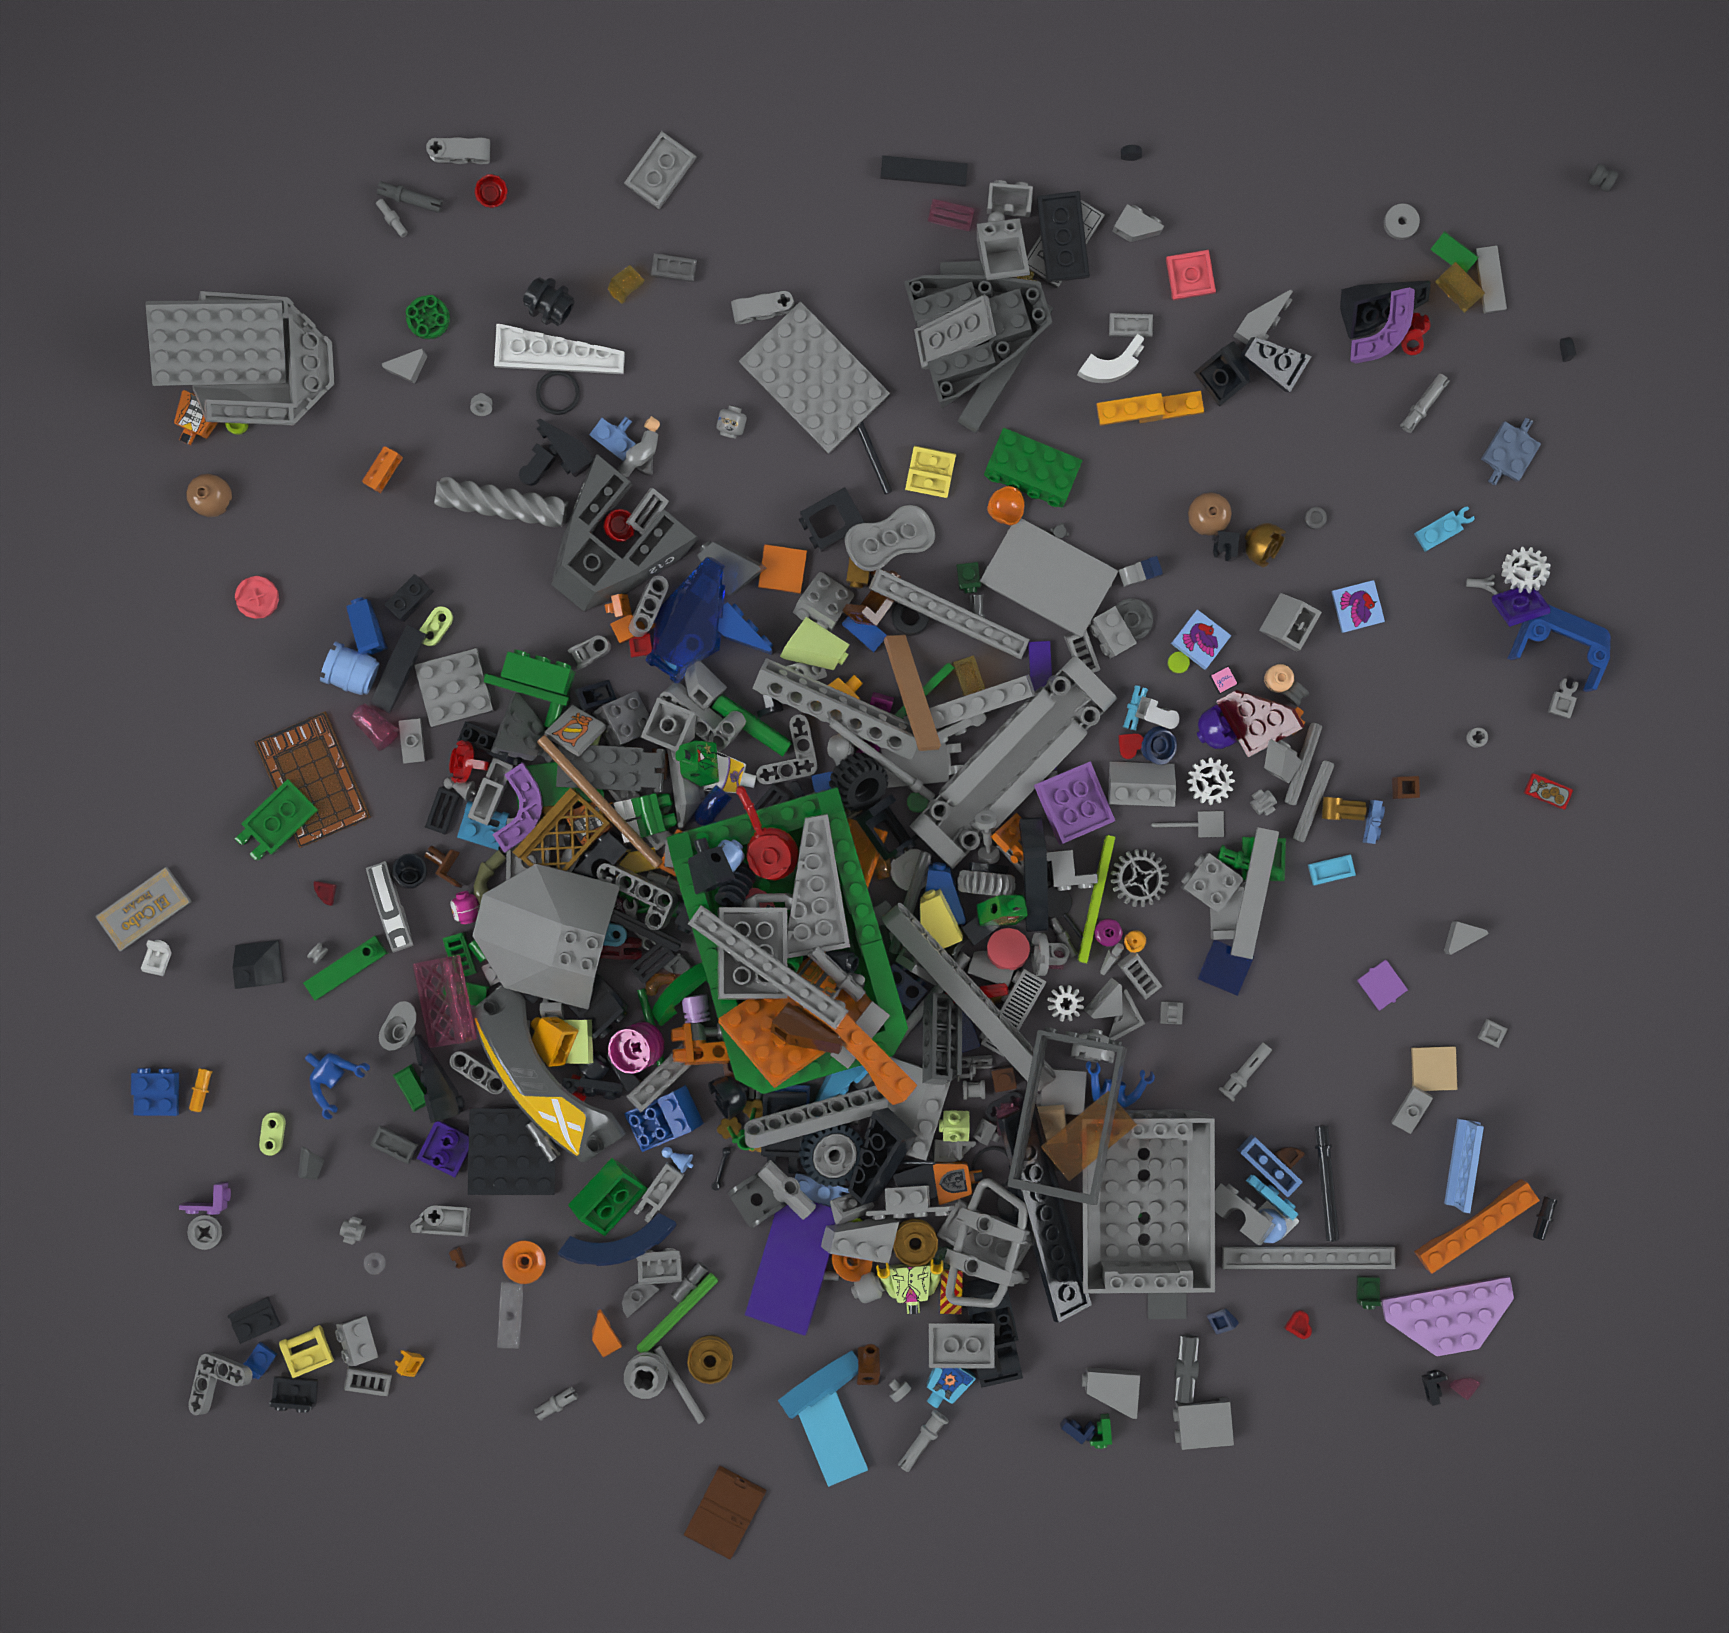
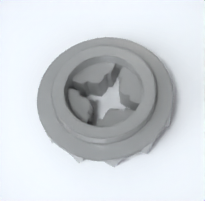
[187,1215,222,1250]

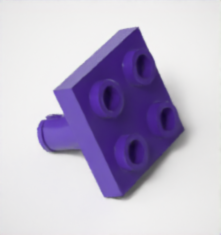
[417,1121,469,1177]

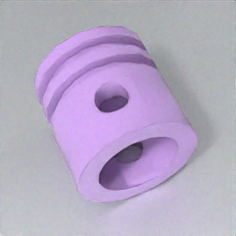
[682,994,711,1024]

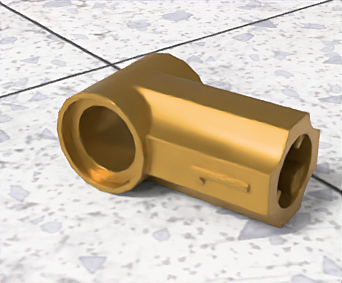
[1322,797,1367,821]

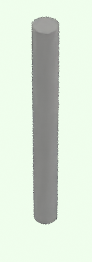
[654,1345,705,1424]

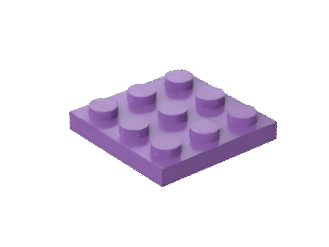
[1034,761,1115,845]

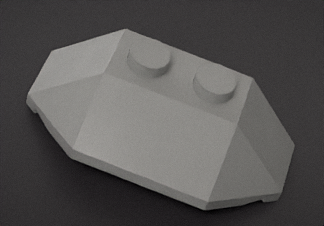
[667,748,705,828]

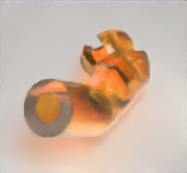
[645,973,675,996]

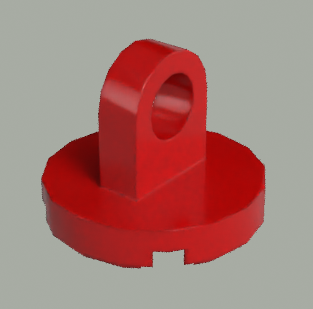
[1401,313,1431,355]
[449,740,491,784]

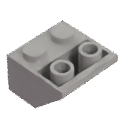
[1259,593,1322,652]

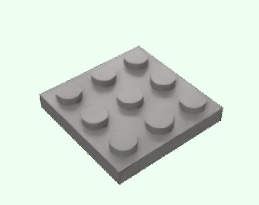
[414,648,494,727]

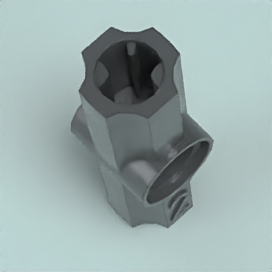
[1174,1334,1199,1403]

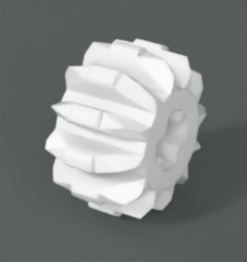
[1047,985,1084,1021]

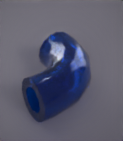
[695,785,732,826]

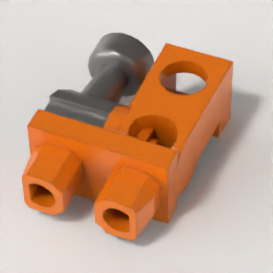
[671,1023,730,1066]

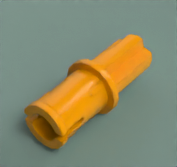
[189,1068,212,1112]

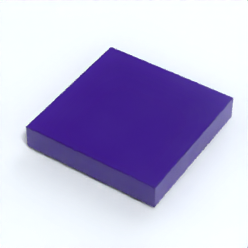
[1492,587,1551,627]

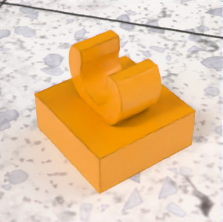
[395,1350,425,1377]

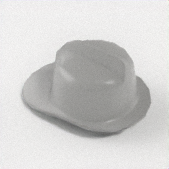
[379,1001,416,1051]

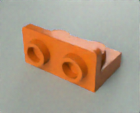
[362,446,403,494]

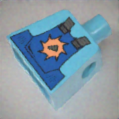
[927,1368,976,1408]

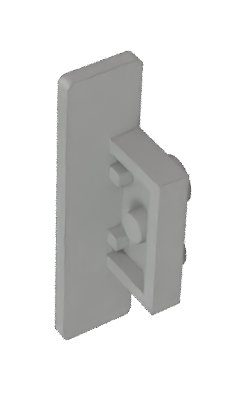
[866,1185,954,1220]

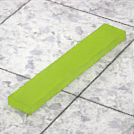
[1077,835,1115,963]

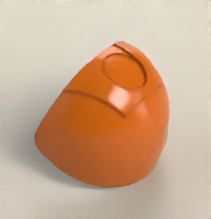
[987,486,1024,525]

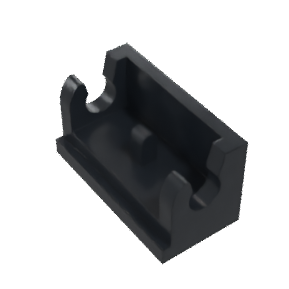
[1212,531,1240,562]

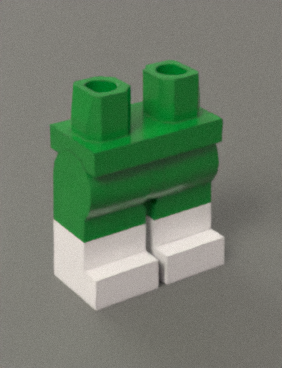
[614,793,678,843]

